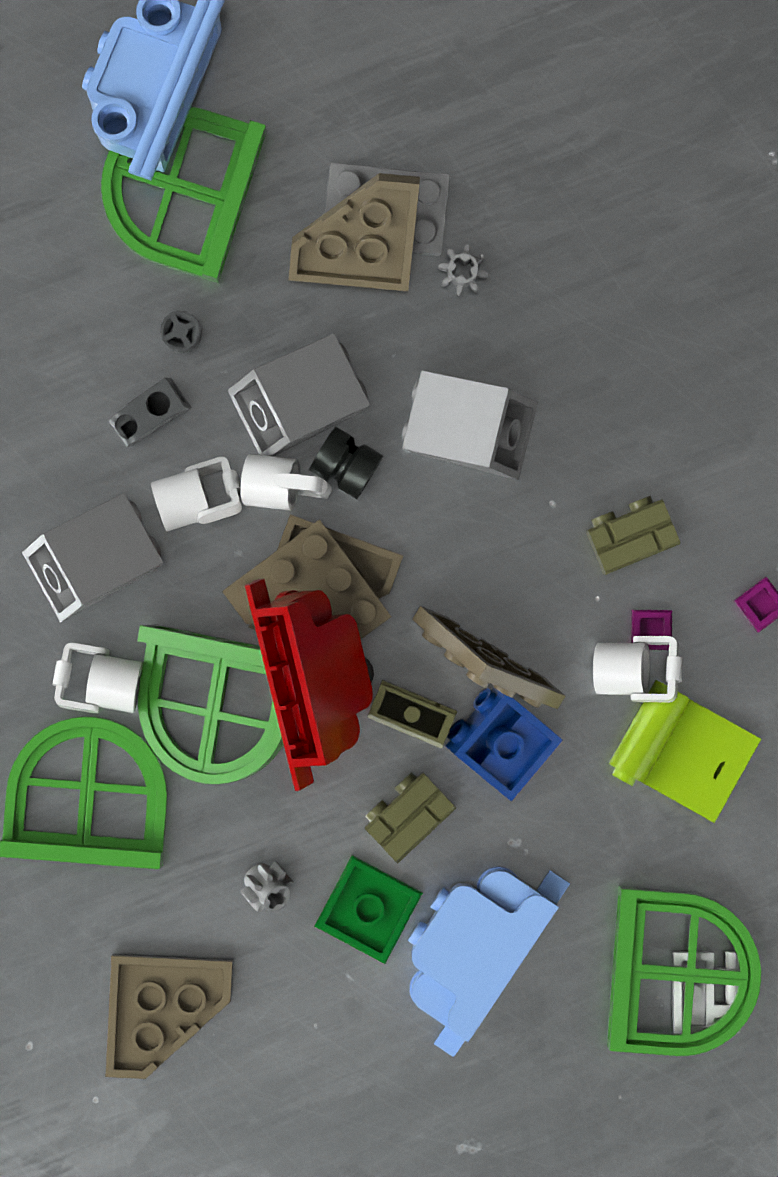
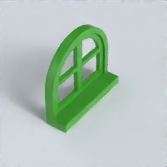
[101,107,267,283]
[137,624,284,784]
[0,717,168,869]
[607,886,761,1056]

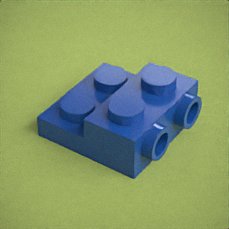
[445,688,563,802]

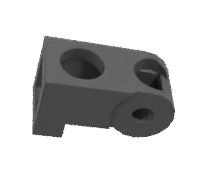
[109,378,192,447]

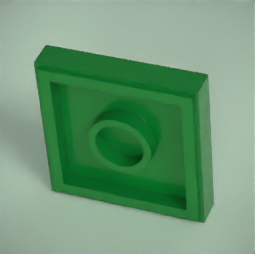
[314,855,423,964]

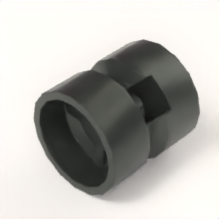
[309,426,383,500]

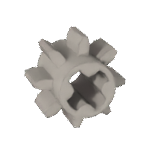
[438,245,488,296]
[241,862,294,913]

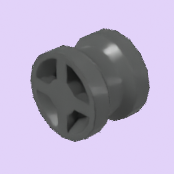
[160,310,202,354]

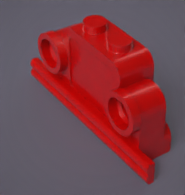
[245,578,373,791]

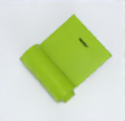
[608,680,761,823]

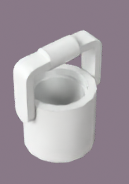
[241,454,332,511]
[151,457,242,532]
[593,636,683,703]
[52,643,143,713]

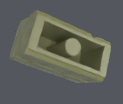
[586,496,681,575]
[367,680,457,749]
[365,772,456,864]

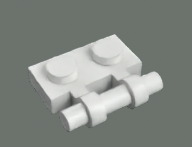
[672,951,741,1034]

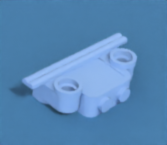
[82,0,225,181]
[408,866,570,1057]

